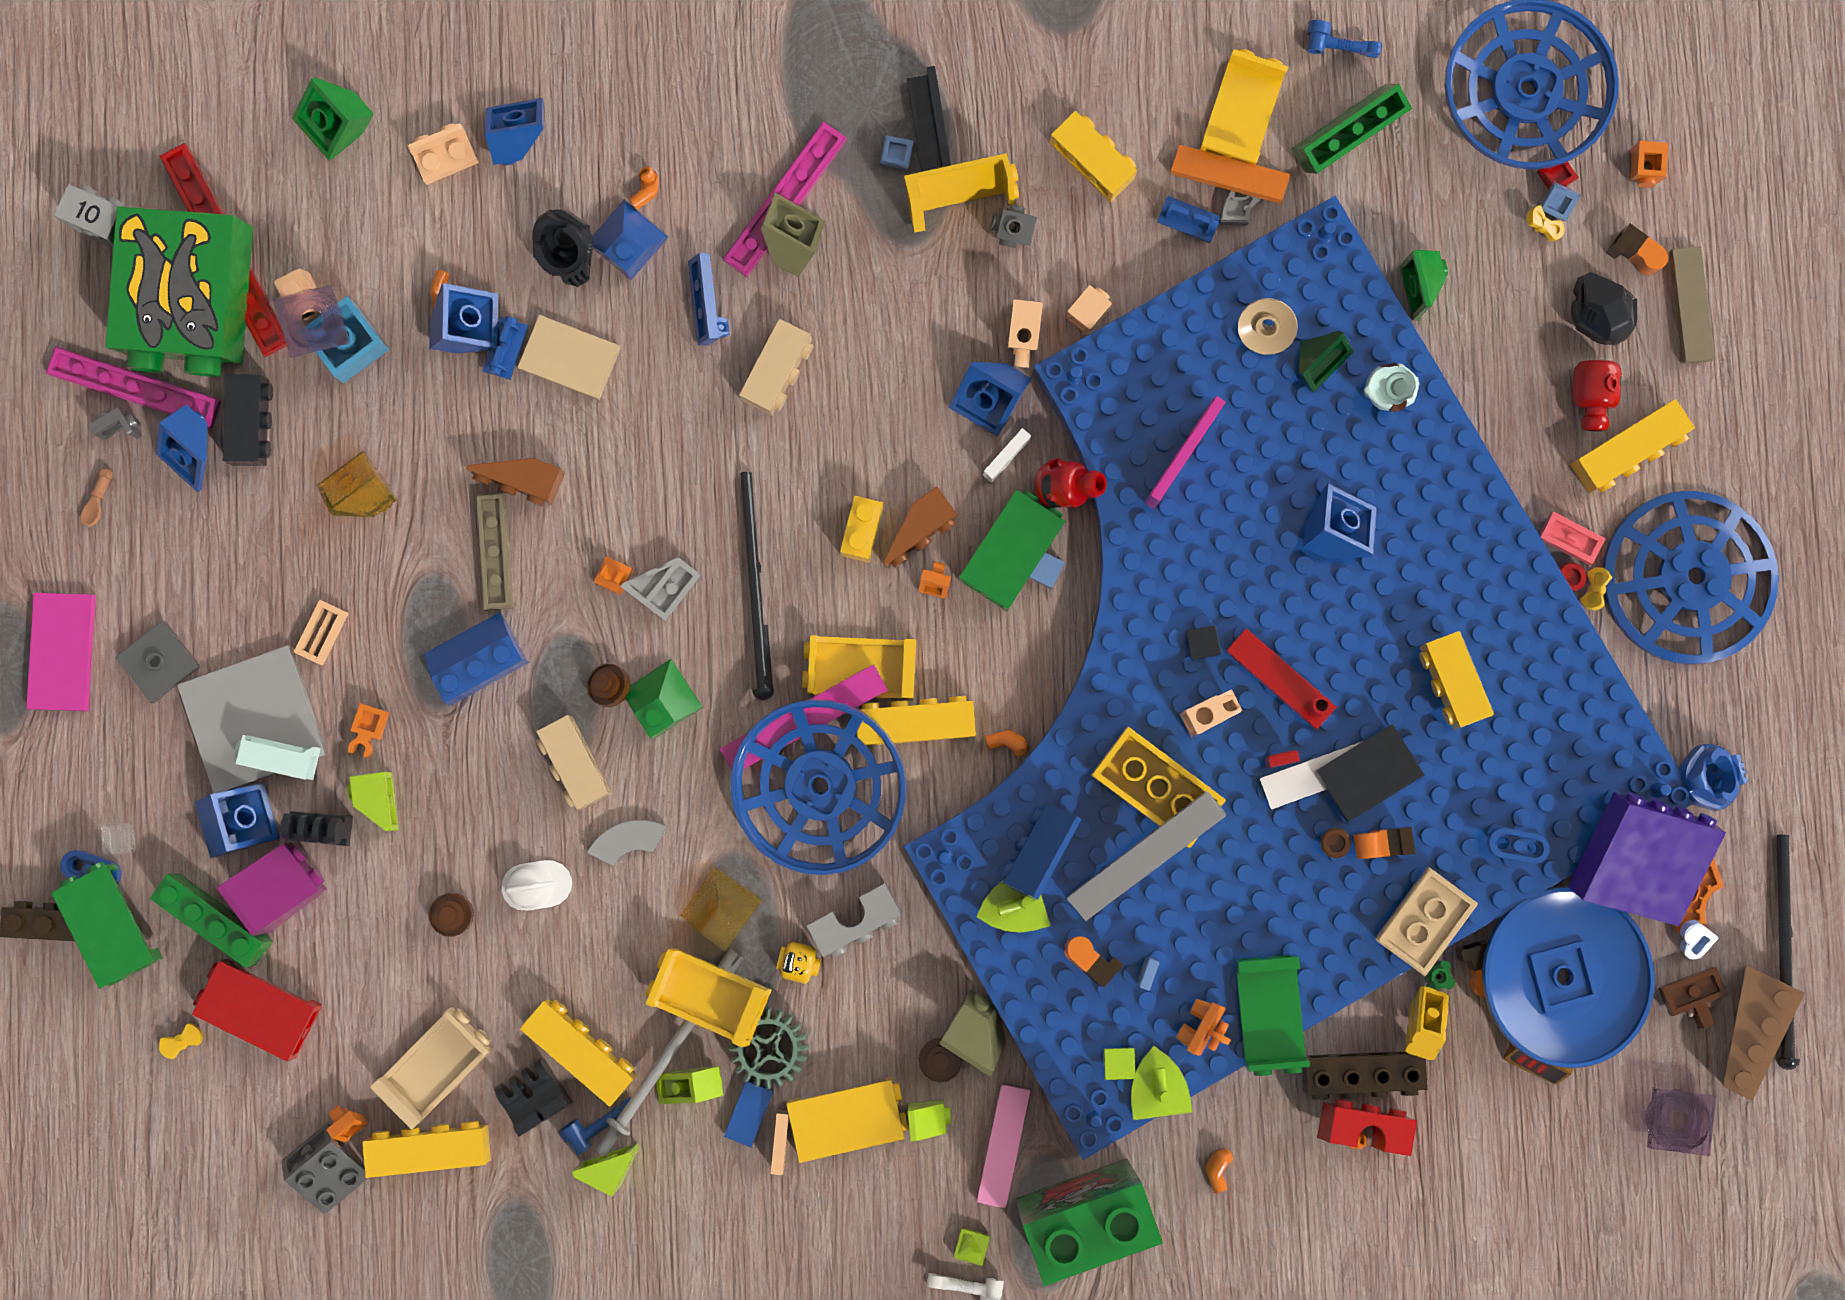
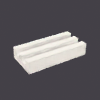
[983,428,1031,483]

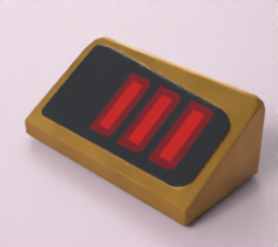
[1504,1043,1574,1085]

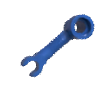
[1307,20,1382,58]
[558,1097,631,1156]

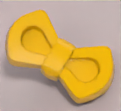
[1526,205,1565,242]
[1580,567,1612,611]
[159,1022,203,1059]

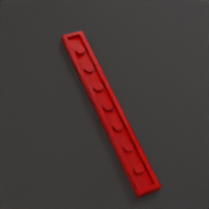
[159,143,291,357]

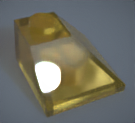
[316,451,397,517]
[680,867,762,951]

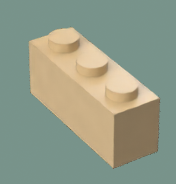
[739,319,813,416]
[536,715,612,810]

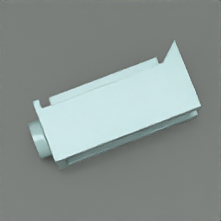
[234,735,321,780]

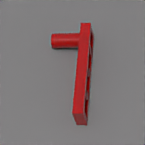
[1226,628,1337,730]

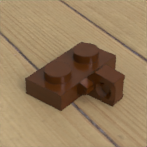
[1658,967,1728,1029]

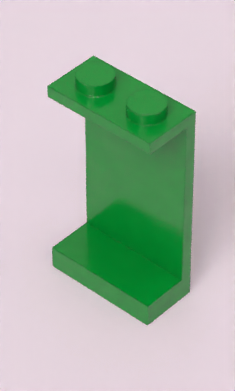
[959,490,1066,612]
[51,862,163,989]
[1235,954,1310,1076]

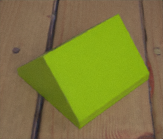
[572,1143,639,1197]

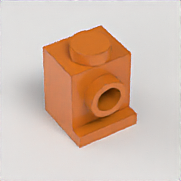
[1630,141,1668,188]

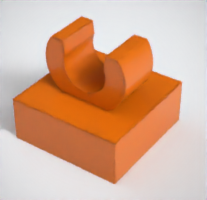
[594,556,634,595]
[918,561,951,599]
[326,1105,369,1143]

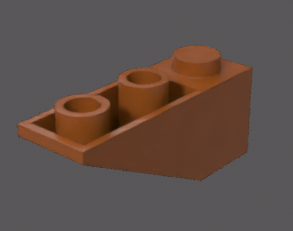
[466,458,565,506]
[884,486,958,568]

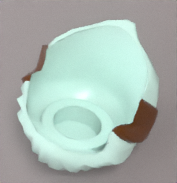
[1364,362,1420,412]

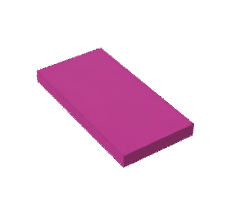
[1145,396,1226,510]
[26,593,96,711]

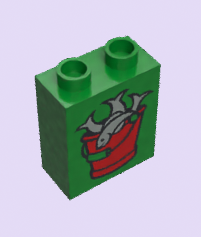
[1016,1158,1163,1286]

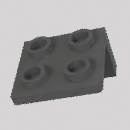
[281,1122,368,1213]

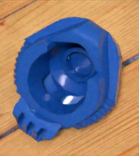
[1679,744,1748,811]

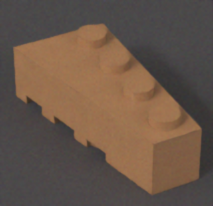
[1723,965,1805,1101]

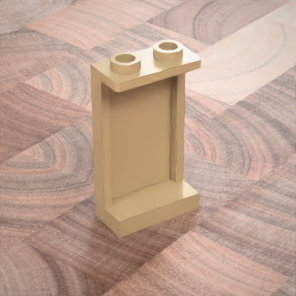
[370,1007,494,1130]

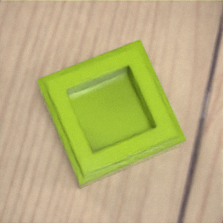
[1103,1047,1136,1080]

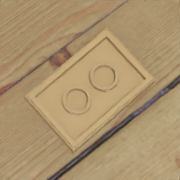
[518,315,621,400]
[1374,867,1478,976]

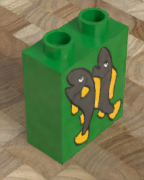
[105,206,254,377]

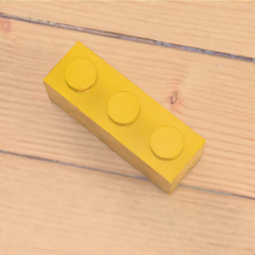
[1049,111,1137,203]
[1419,631,1494,730]

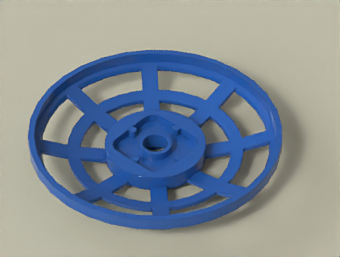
[1444,0,1619,170]
[1602,491,1779,665]
[731,699,906,875]

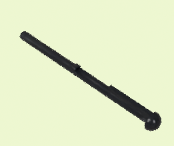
[740,472,775,701]
[1776,834,1800,1070]

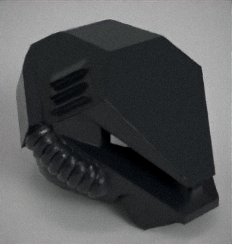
[532,209,593,287]
[1571,272,1638,346]

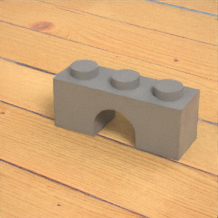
[807,883,902,959]

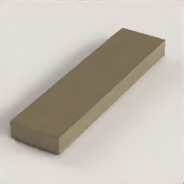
[1669,246,1715,364]
[475,493,514,611]

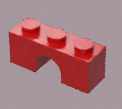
[1317,1099,1417,1156]

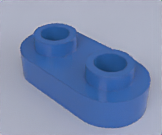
[1487,828,1550,864]
[60,850,122,885]

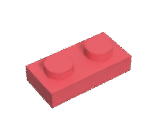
[1539,512,1606,565]

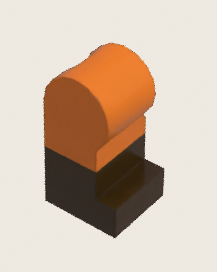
[1606,223,1668,275]
[1353,826,1415,859]
[1064,936,1123,988]
[1454,940,1488,999]

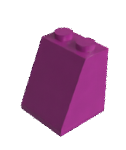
[217,843,327,936]

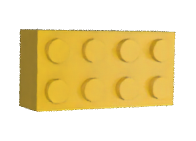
[1091,727,1226,848]

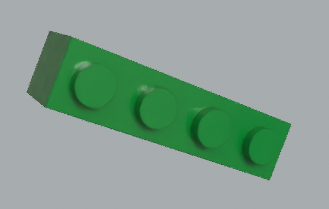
[1291,84,1412,174]
[149,873,273,968]

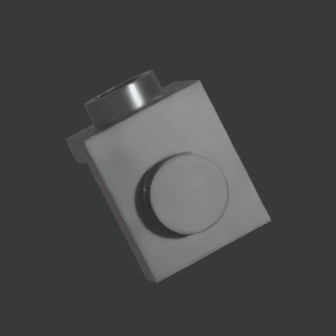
[88,407,143,440]

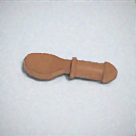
[80,468,113,527]

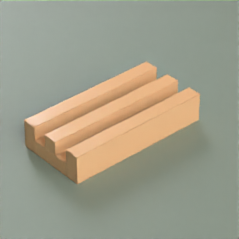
[294,600,349,665]
[771,1110,790,1175]

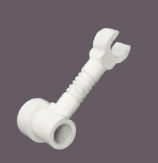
[927,1273,1004,1300]

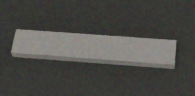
[1067,790,1226,921]

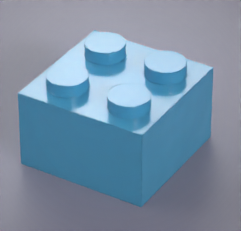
[300,296,390,384]

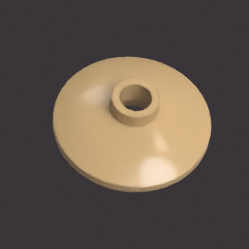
[1238,298,1298,355]

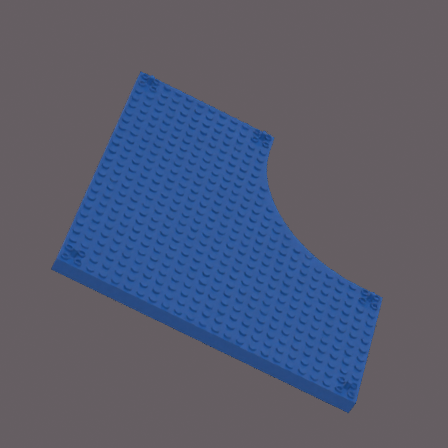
[904,195,1695,1160]

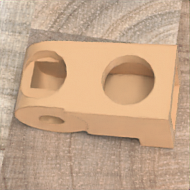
[1180,689,1242,738]

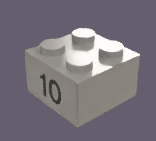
[53,184,125,247]

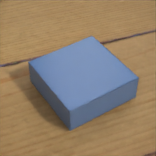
[880,135,914,171]
[1541,182,1580,222]
[1029,553,1065,589]
[1136,956,1160,991]

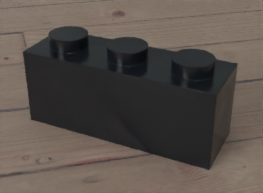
[222,374,273,466]

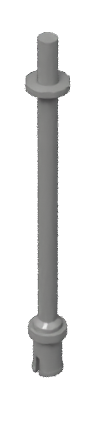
[596,948,744,1157]

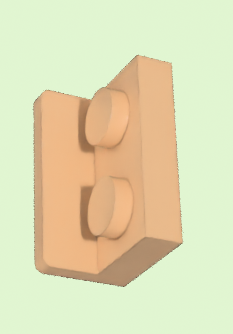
[407,123,479,185]

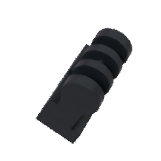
[280,811,353,846]
[494,1058,573,1137]

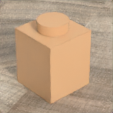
[1066,285,1112,336]

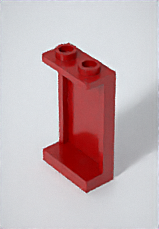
[192,959,322,1062]

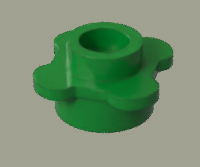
[1424,960,1455,990]

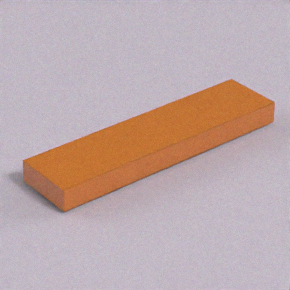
[1171,144,1290,204]

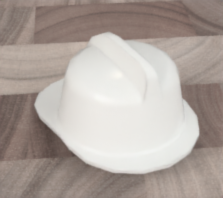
[501,860,572,911]

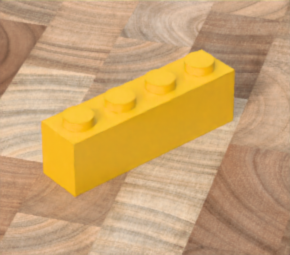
[1570,399,1695,493]
[857,696,976,746]
[520,999,637,1107]
[363,1120,491,1178]

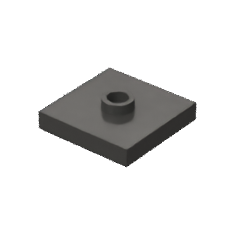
[115,621,200,703]

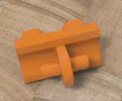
[1176,999,1231,1056]

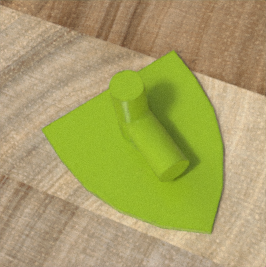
[976,879,1051,933]
[1131,1046,1192,1120]

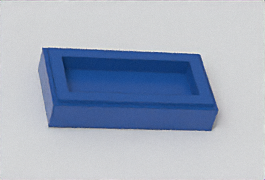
[724,1081,774,1148]

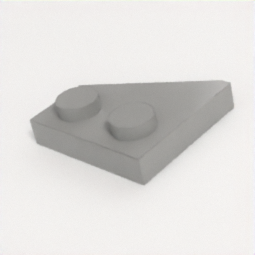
[620,557,701,621]

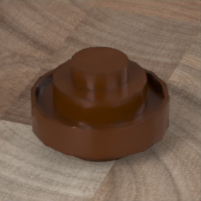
[587,663,630,708]
[428,893,474,937]
[919,1037,962,1083]

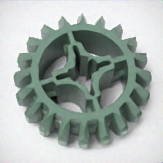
[728,1007,809,1089]

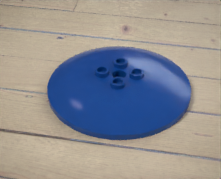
[1482,887,1655,1068]

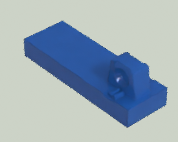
[688,253,730,346]

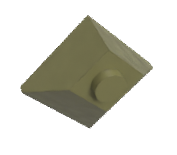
[761,192,825,277]
[939,990,1006,1076]

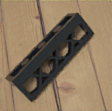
[907,66,951,172]

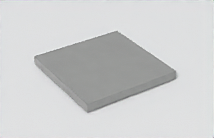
[177,645,328,794]

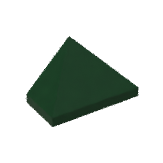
[1299,331,1354,393]

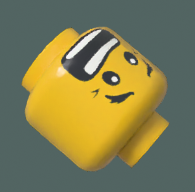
[776,942,821,984]

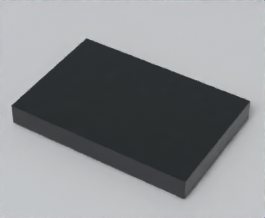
[1315,724,1425,822]

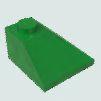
[292,77,374,160]
[1399,250,1448,321]
[626,659,703,739]

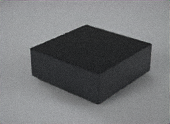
[1185,625,1221,661]

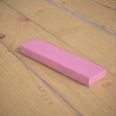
[976,1083,1030,1209]

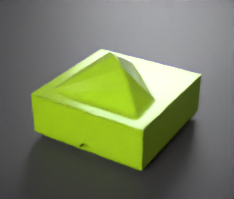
[953,1227,990,1266]

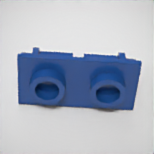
[1157,196,1221,243]
[483,316,528,380]

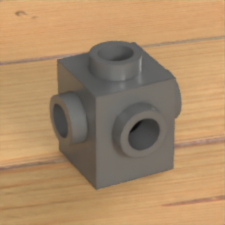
[990,204,1037,248]

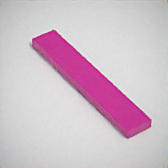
[723,122,847,277]
[46,346,222,428]
[720,664,888,770]

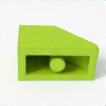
[347,772,399,831]
[656,1066,723,1104]
[908,1099,952,1142]

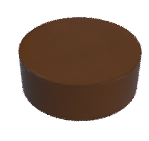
[1320,828,1351,858]

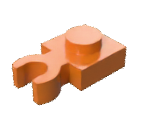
[348,703,390,758]

